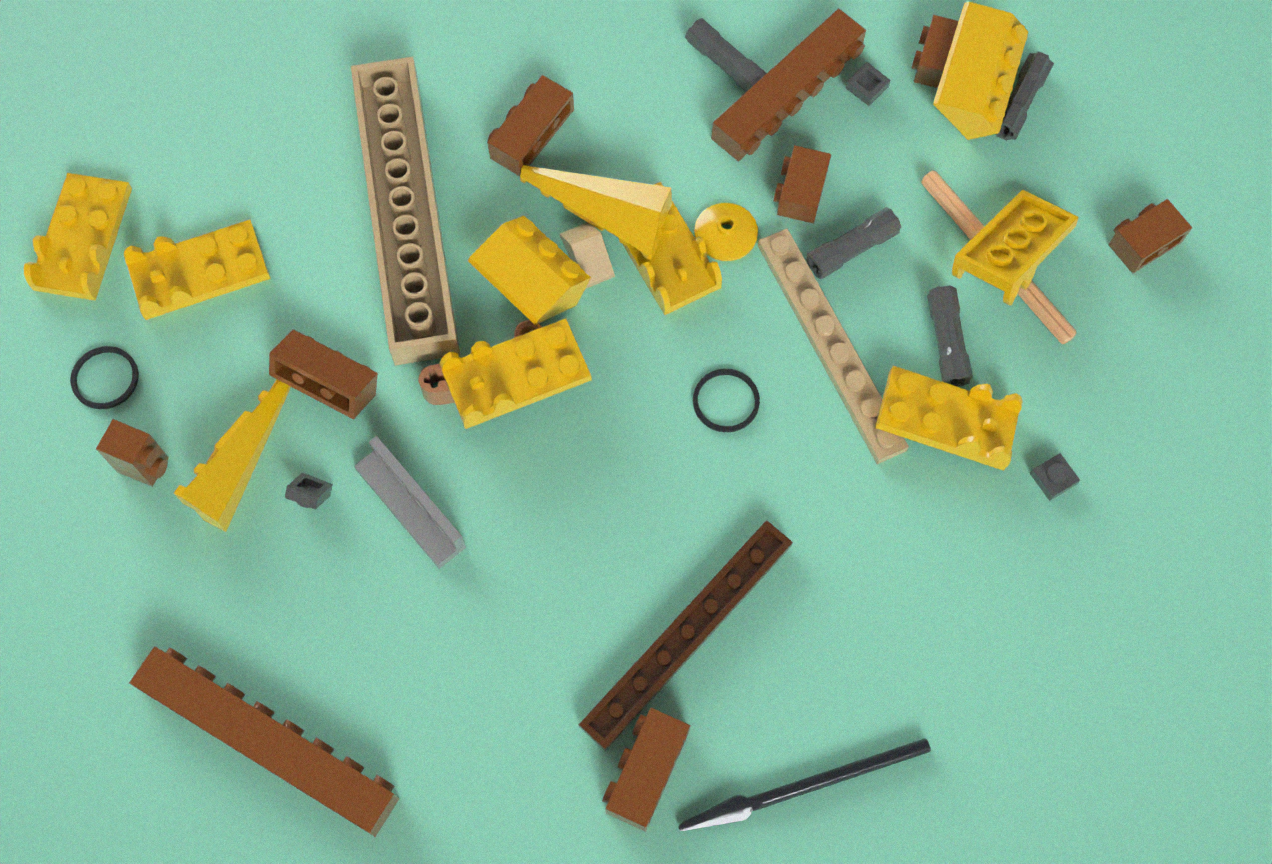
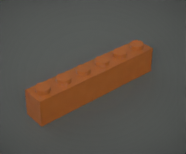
[711,8,866,162]

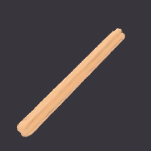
[921,170,1077,344]

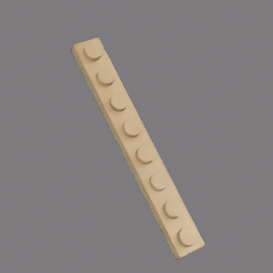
[758,228,909,464]

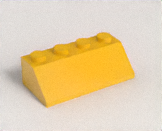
[933,2,1028,140]

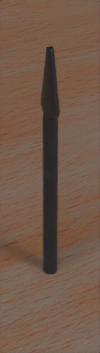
[678,738,931,831]

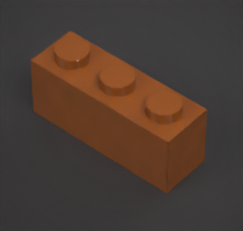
[487,75,574,176]
[269,329,378,420]
[602,708,691,832]

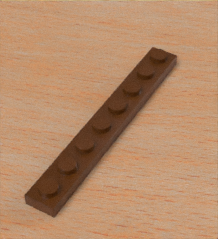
[578,520,793,751]

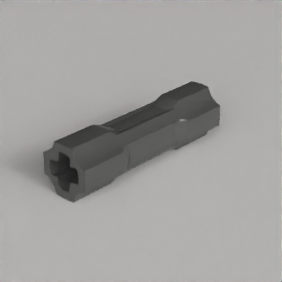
[685,18,767,92]
[996,52,1054,141]
[806,207,902,279]
[927,285,973,386]

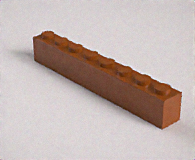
[129,646,399,837]

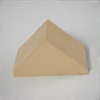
[560,222,615,289]

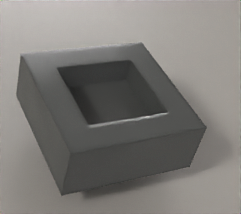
[846,62,891,106]
[1030,453,1080,501]
[285,473,333,510]

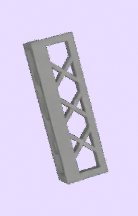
[354,436,466,569]

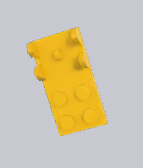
[24,173,132,301]
[623,181,722,316]
[952,190,1079,306]
[124,219,271,320]
[440,318,592,429]
[875,365,1023,471]

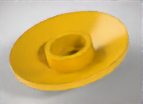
[694,203,758,261]

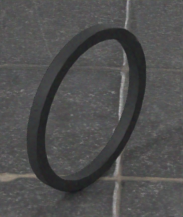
[70,346,139,409]
[693,369,760,432]

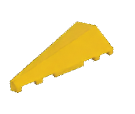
[520,165,672,260]
[174,379,291,532]

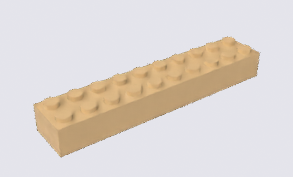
[351,57,460,366]

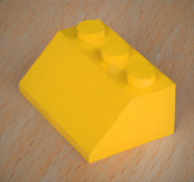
[468,215,591,325]

